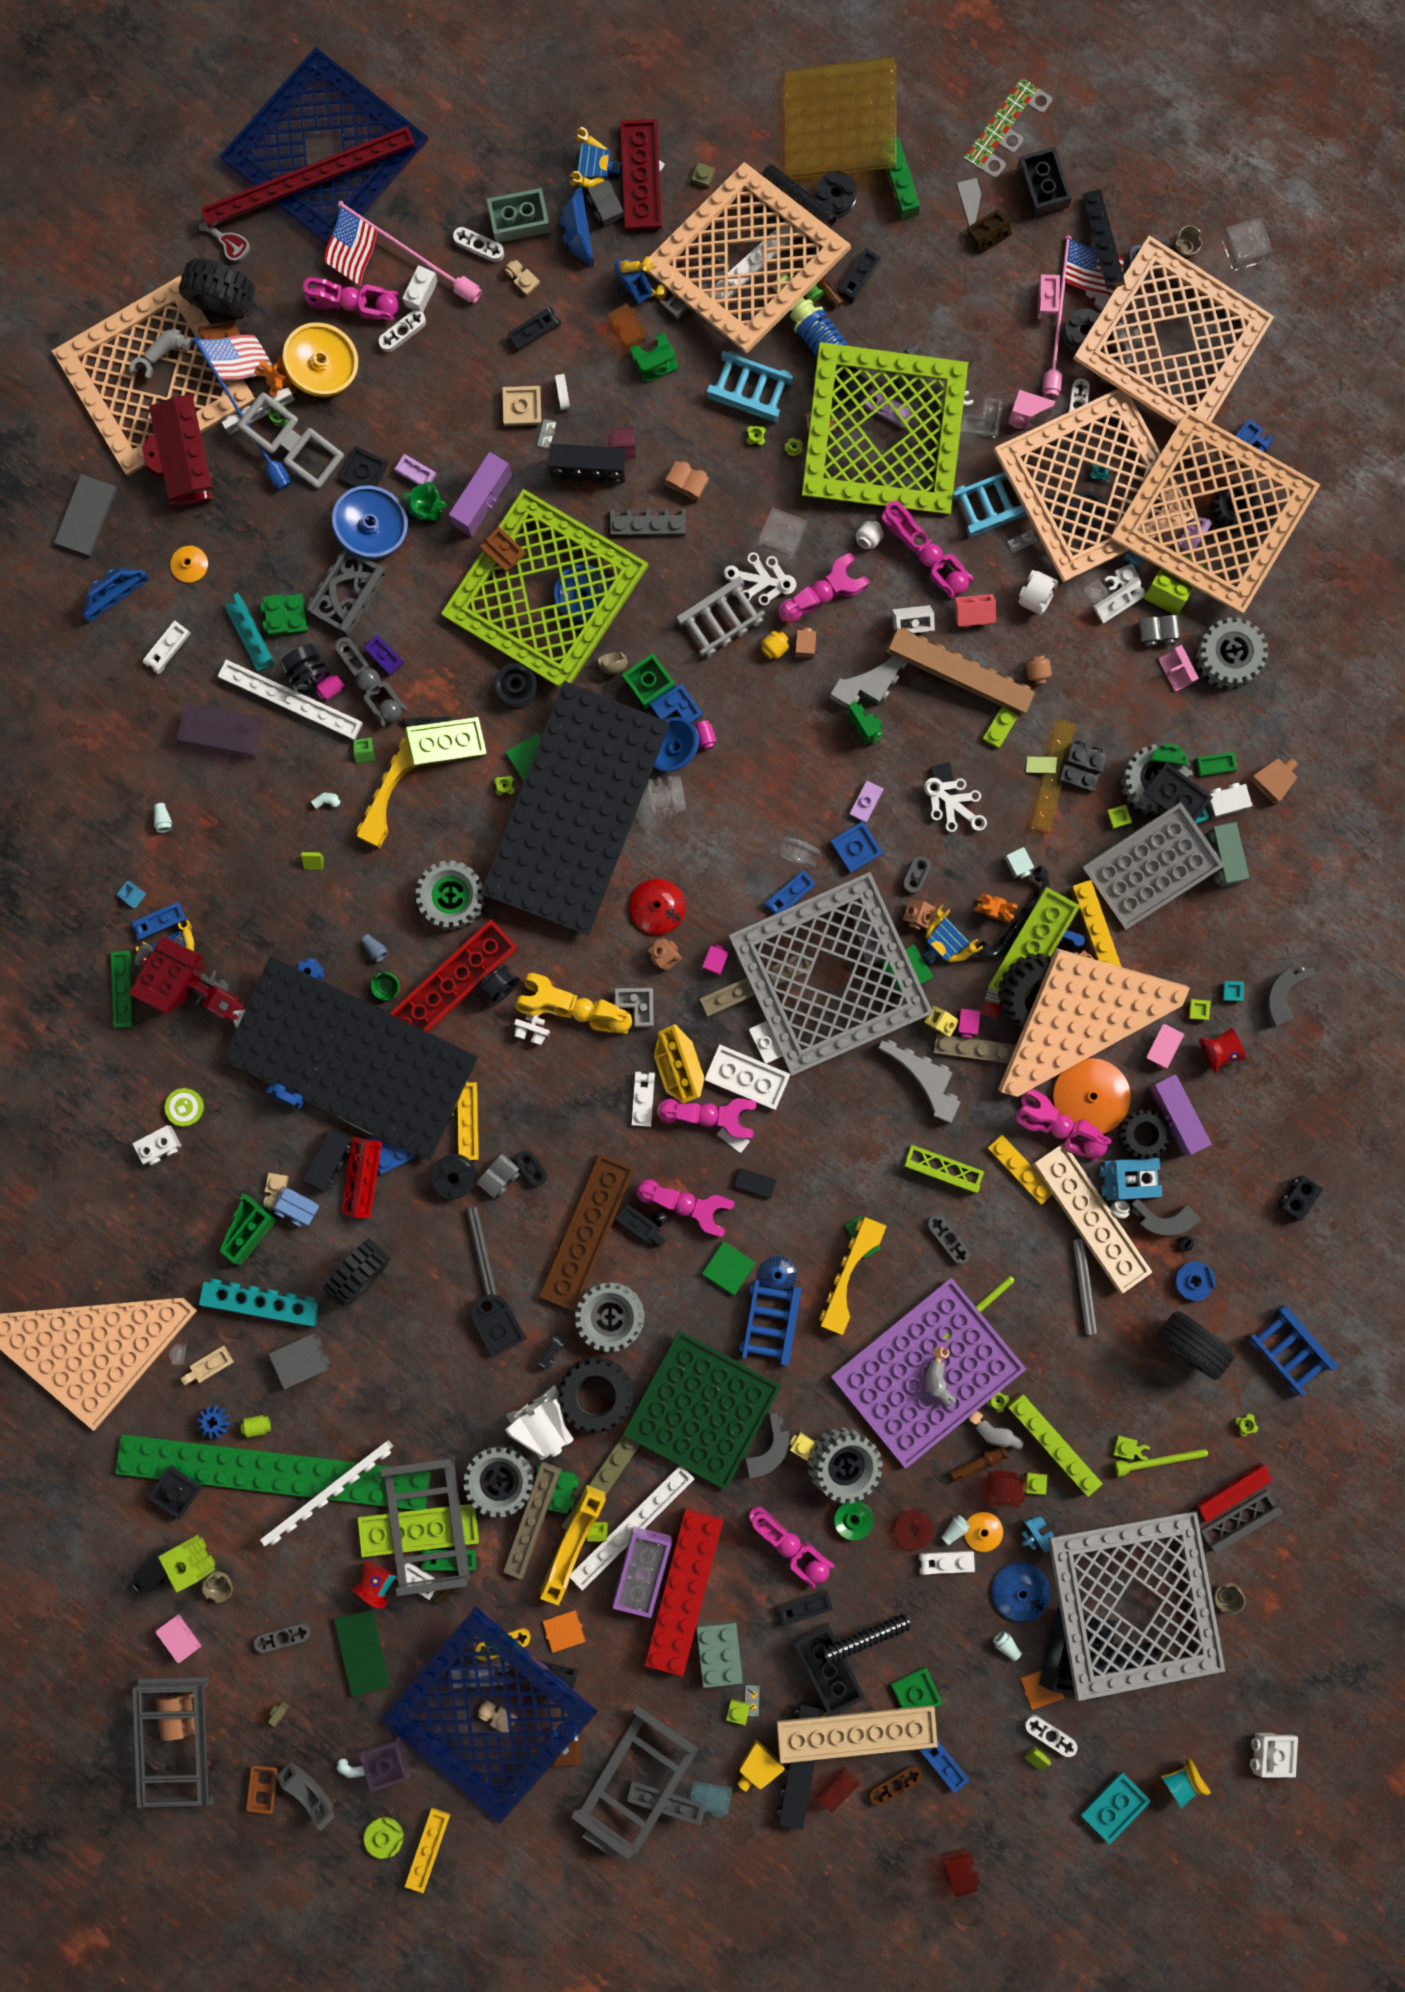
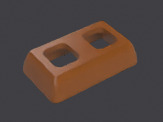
[246,1765,278,1814]

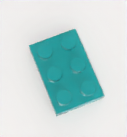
[1080,1771,1151,1845]

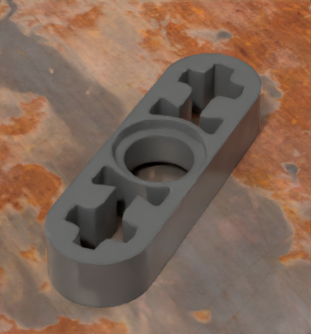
[928,1215,970,1264]
[254,1623,311,1653]

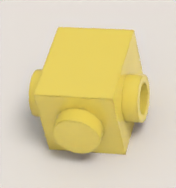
[924,1006,959,1037]
[789,1432,816,1461]

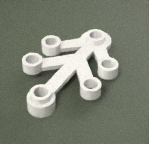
[724,552,796,605]
[924,778,987,832]

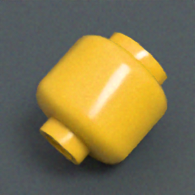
[761,631,789,659]

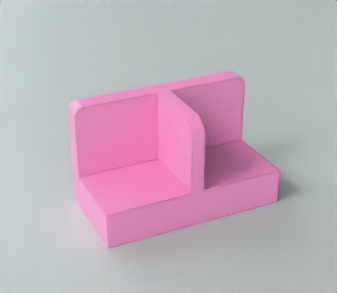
[1037,275,1060,319]
[1158,645,1199,692]
[1146,1024,1184,1069]
[156,1614,201,1663]

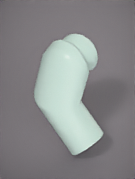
[311,792,340,809]
[337,1759,365,1778]

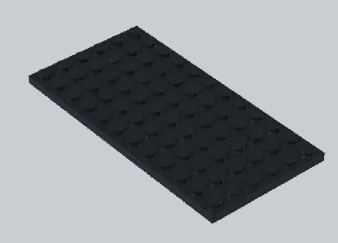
[481,681,670,936]
[222,956,479,1161]

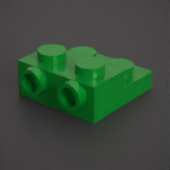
[260,593,308,637]
[847,701,883,745]
[534,1465,579,1514]

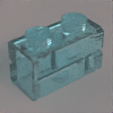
[690,1781,732,1818]

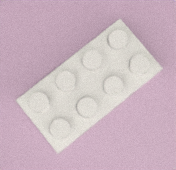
[705,1045,791,1110]

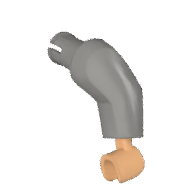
[926,1347,956,1407]
[969,1411,1023,1450]

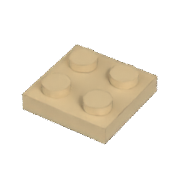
[503,386,541,426]

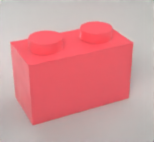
[955,594,996,627]

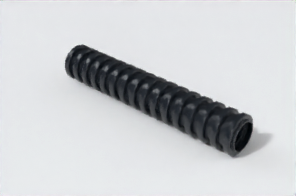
[762,164,837,228]
[820,1614,911,1665]

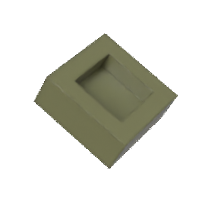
[692,162,716,188]
[268,1702,290,1727]

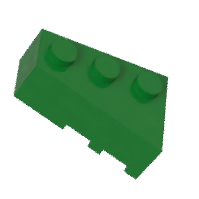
[220,1193,278,1265]

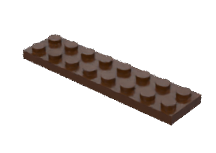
[539,1153,636,1312]

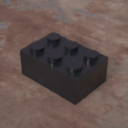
[1017,147,1072,218]

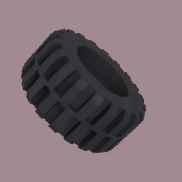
[178,258,255,320]
[998,953,1052,1027]
[558,1357,634,1434]

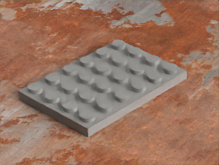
[1083,801,1224,929]

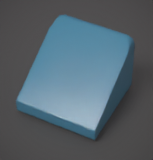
[1124,551,1146,570]
[116,880,146,908]

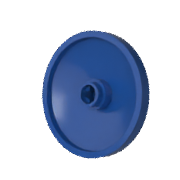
[332,485,408,560]

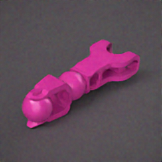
[881,501,974,599]

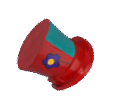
[1198,1028,1246,1074]
[351,1562,397,1608]

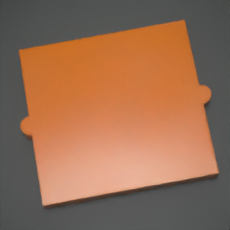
[543,1610,585,1653]
[1021,1670,1064,1710]

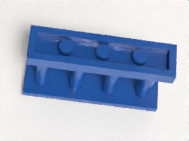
[739,1280,802,1366]
[1247,1305,1338,1397]

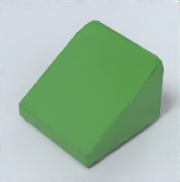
[353,738,375,763]

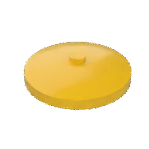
[282,323,358,397]

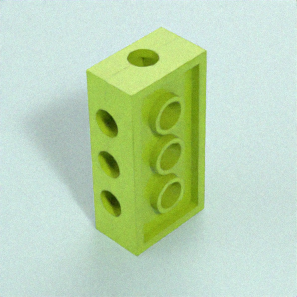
[159,1535,215,1593]

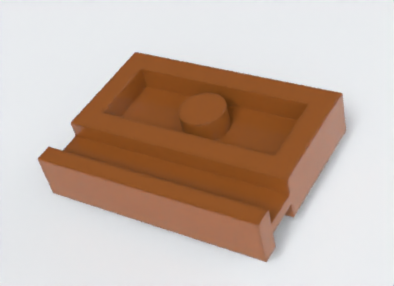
[198,320,240,340]
[480,526,526,573]

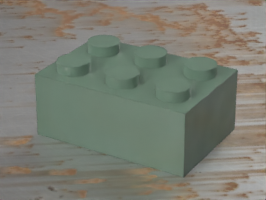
[487,188,550,243]
[1205,822,1249,888]
[697,1619,743,1688]

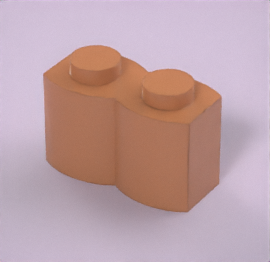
[665,461,709,501]

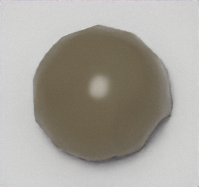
[1174,225,1203,257]
[598,652,628,676]
[201,1571,233,1603]
[1213,1583,1246,1615]

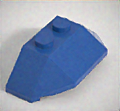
[560,187,594,266]
[83,567,150,623]

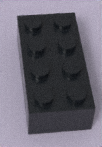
[548,444,627,484]
[793,1622,865,1716]

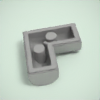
[615,988,654,1028]

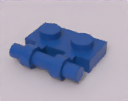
[1236,419,1273,452]

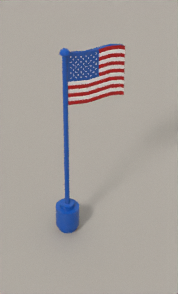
[192,335,291,491]

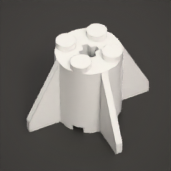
[505,1385,574,1460]

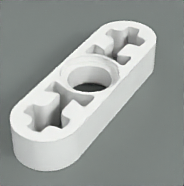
[453,227,504,262]
[379,310,426,352]
[1068,378,1090,434]
[1025,1715,1077,1757]

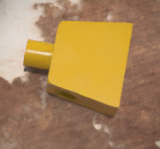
[737,1739,785,1792]

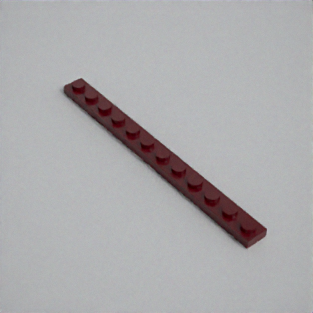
[200,126,416,228]

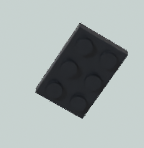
[1143,762,1213,822]

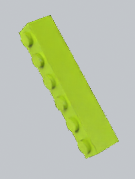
[1006,1393,1103,1497]

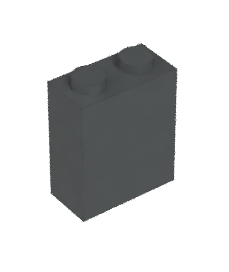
[269,1334,331,1390]

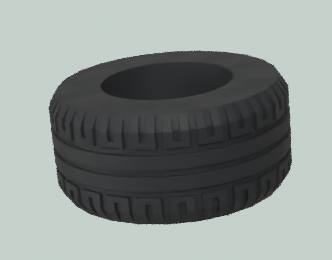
[1158,1311,1235,1380]

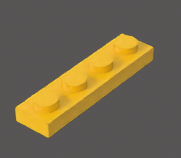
[458,1083,479,1160]
[988,1135,1052,1205]
[405,1808,451,1893]

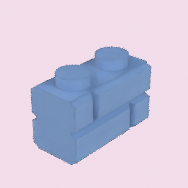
[272,1186,319,1227]

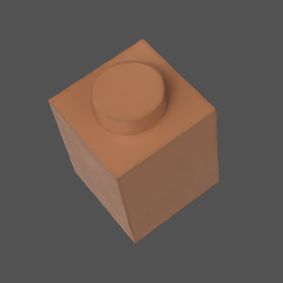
[795,628,816,658]

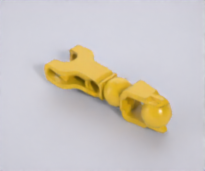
[514,973,632,1034]

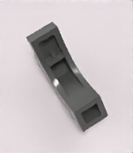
[1265,966,1315,1027]
[1129,1198,1201,1235]
[746,1411,789,1478]
[276,1762,335,1831]

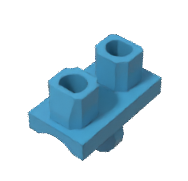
[1021,1515,1054,1553]

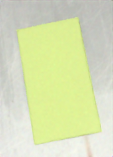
[1026,757,1057,773]

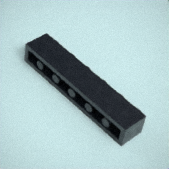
[776,1701,824,1830]

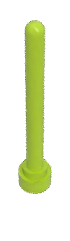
[943,1276,1014,1343]
[1114,1449,1208,1477]

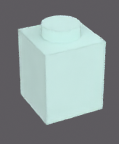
[1005,847,1034,879]

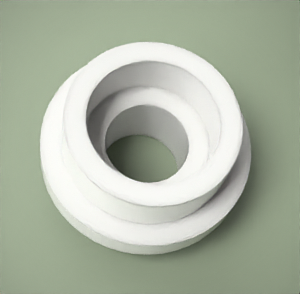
[1111,1200,1130,1218]

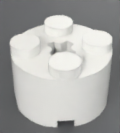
[1018,570,1058,615]

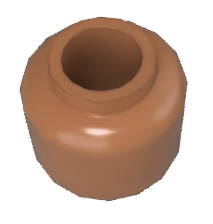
[1026,655,1052,684]

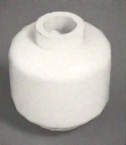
[856,521,884,549]

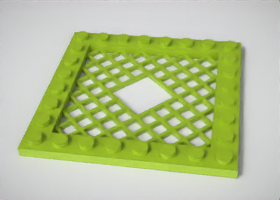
[801,342,968,515]
[441,489,649,688]

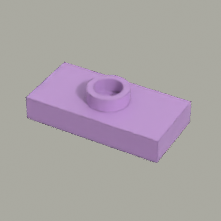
[394,454,436,485]
[1177,517,1212,552]
[849,781,884,823]

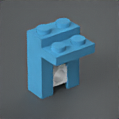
[1099,1158,1162,1200]

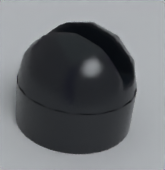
[652,1210,669,1227]
[1178,1236,1194,1251]

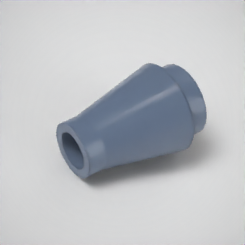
[360,934,388,962]

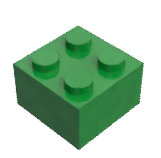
[622,653,675,710]

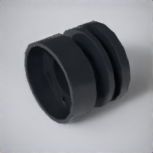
[279,644,330,693]

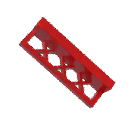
[341,1137,382,1218]
[1195,1463,1272,1522]

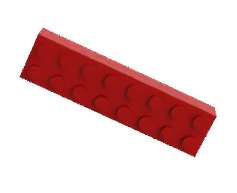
[390,919,519,1032]
[645,1508,723,1676]

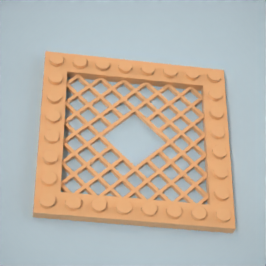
[647,162,851,353]
[1073,236,1274,426]
[52,276,255,476]
[993,389,1194,583]
[1110,410,1320,615]

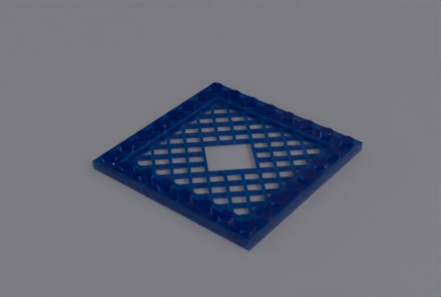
[220,47,429,244]
[380,1606,597,1824]

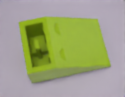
[1144,548,1204,615]

